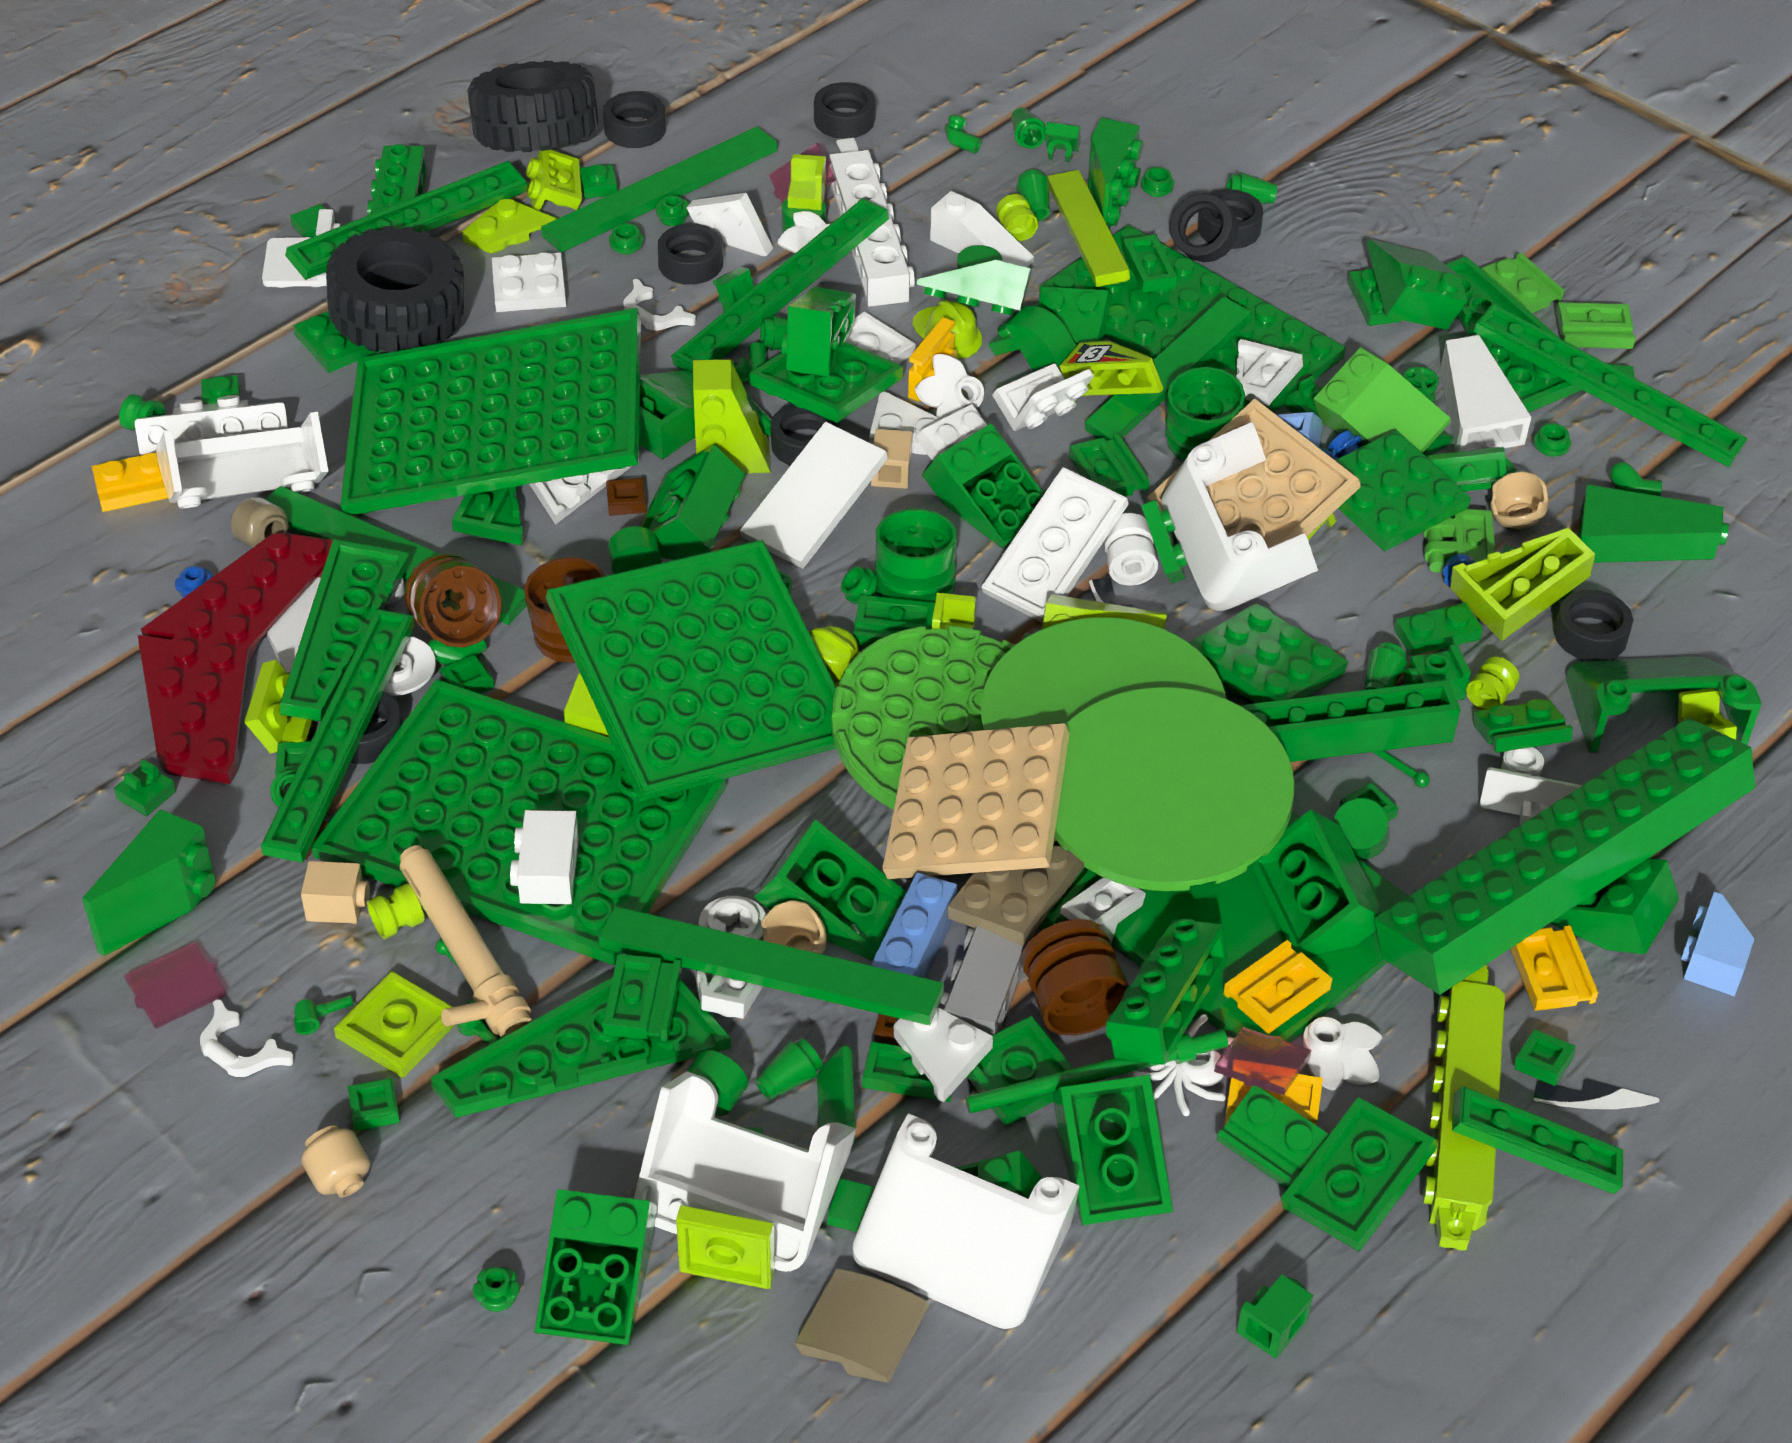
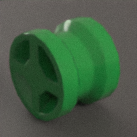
[1403,367,1439,404]
[119,393,165,431]

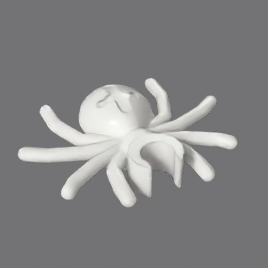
[1132,1014,1236,1116]

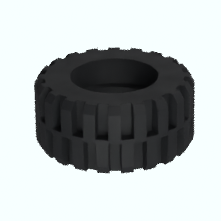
[467,61,599,152]
[326,226,464,353]

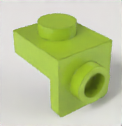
[1678,688,1737,740]

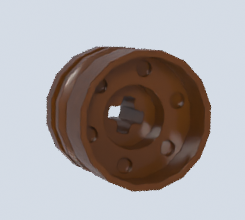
[404,553,502,648]
[524,557,605,663]
[1021,919,1129,1036]

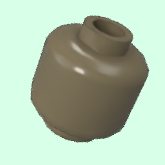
[231,497,289,548]

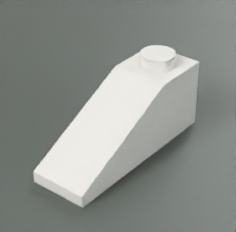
[930,191,1034,267]

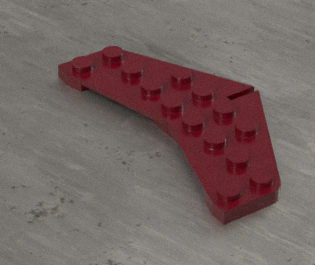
[138,533,333,784]

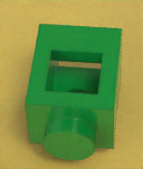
[1404,644,1471,701]
[1237,1274,1314,1359]

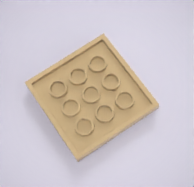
[1147,399,1361,549]
[882,723,1070,879]

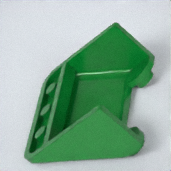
[1566,656,1762,753]

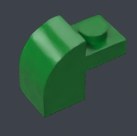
[988,306,1077,372]

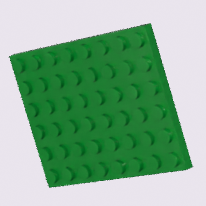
[340,308,641,515]
[311,679,726,966]

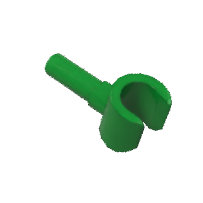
[293,995,353,1035]
[457,1000,499,1045]

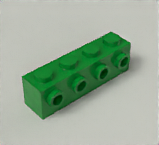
[367,144,427,216]
[1106,919,1228,1065]

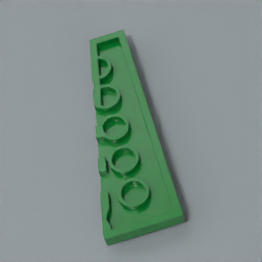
[280,539,409,721]

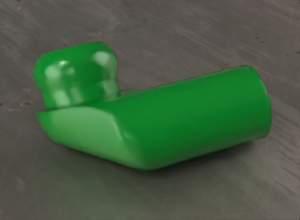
[944,114,982,154]
[732,342,767,382]

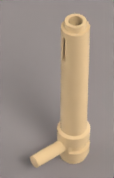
[400,845,532,1038]

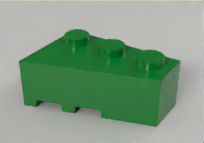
[781,287,856,377]

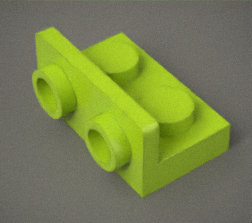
[526,149,582,211]
[244,660,312,754]

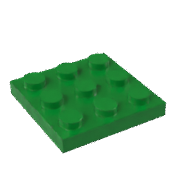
[750,343,903,423]
[1335,430,1471,552]
[1189,603,1349,703]

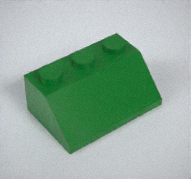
[639,444,745,560]
[1250,809,1384,957]

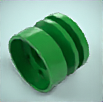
[1165,367,1245,461]
[875,509,957,603]

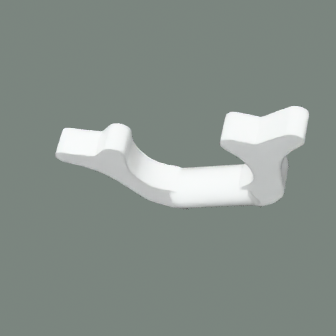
[623,279,696,331]
[200,999,294,1077]

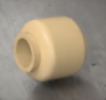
[301,1125,371,1198]

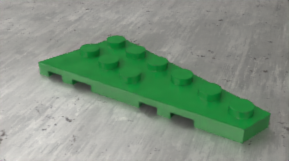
[1445,256,1582,413]
[431,977,731,1118]

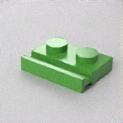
[1482,253,1565,313]
[1556,302,1636,349]

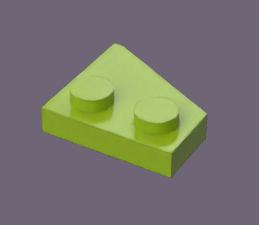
[462,199,556,254]

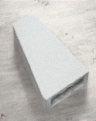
[1441,335,1531,452]

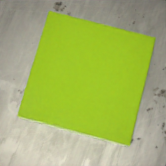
[334,971,455,1078]
[676,1205,775,1289]

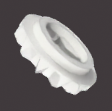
[698,896,766,940]

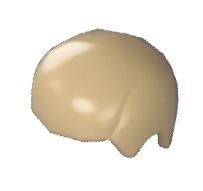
[1491,471,1548,530]
[761,900,827,954]

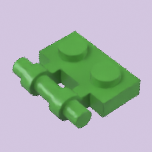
[1423,509,1495,573]

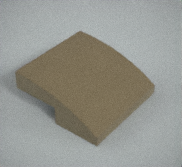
[795,1268,929,1383]

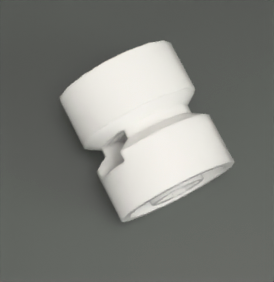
[1104,513,1158,586]

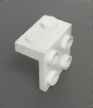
[262,209,341,288]
[992,363,1094,431]

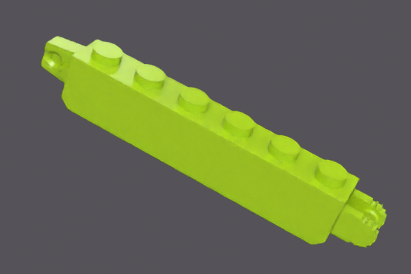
[1423,965,1505,1251]

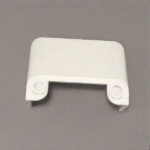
[634,1072,856,1272]
[852,1113,1079,1329]

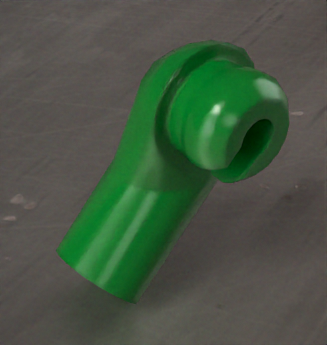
[1610,462,1662,496]
[427,639,487,666]

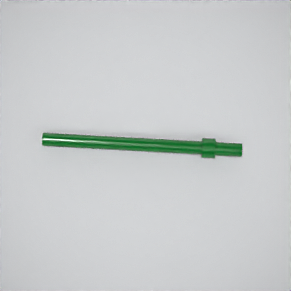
[965,1029,1228,1114]

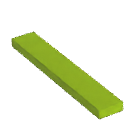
[1047,170,1130,287]

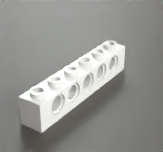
[829,150,915,307]

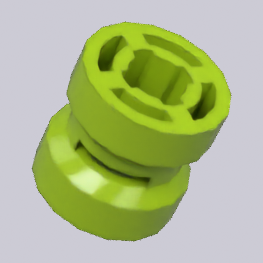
[996,194,1038,242]
[1466,657,1520,710]
[367,884,425,940]

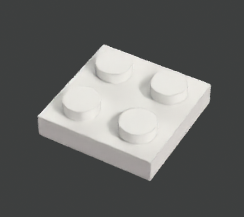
[492,252,566,312]

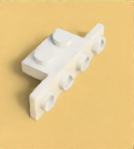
[135,395,288,455]
[1480,767,1582,826]

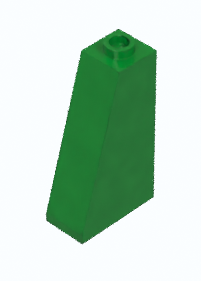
[1577,484,1729,563]

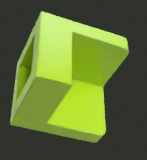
[788,154,826,210]
[932,593,976,629]

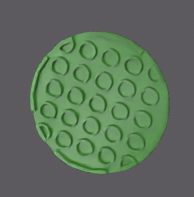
[981,617,1226,731]
[831,625,1015,810]
[1054,687,1294,891]

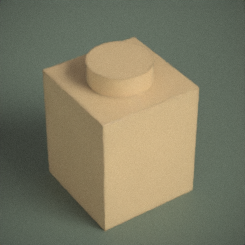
[871,429,912,489]
[301,861,370,924]

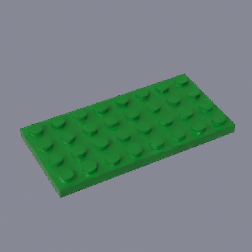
[1039,225,1346,412]

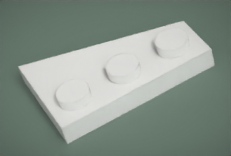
[529,452,639,525]

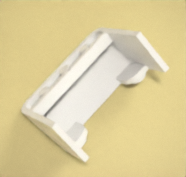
[156,412,328,509]
[1162,422,1318,611]

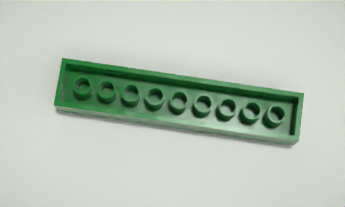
[1374,718,1755,995]

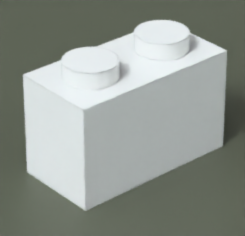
[510,810,579,904]

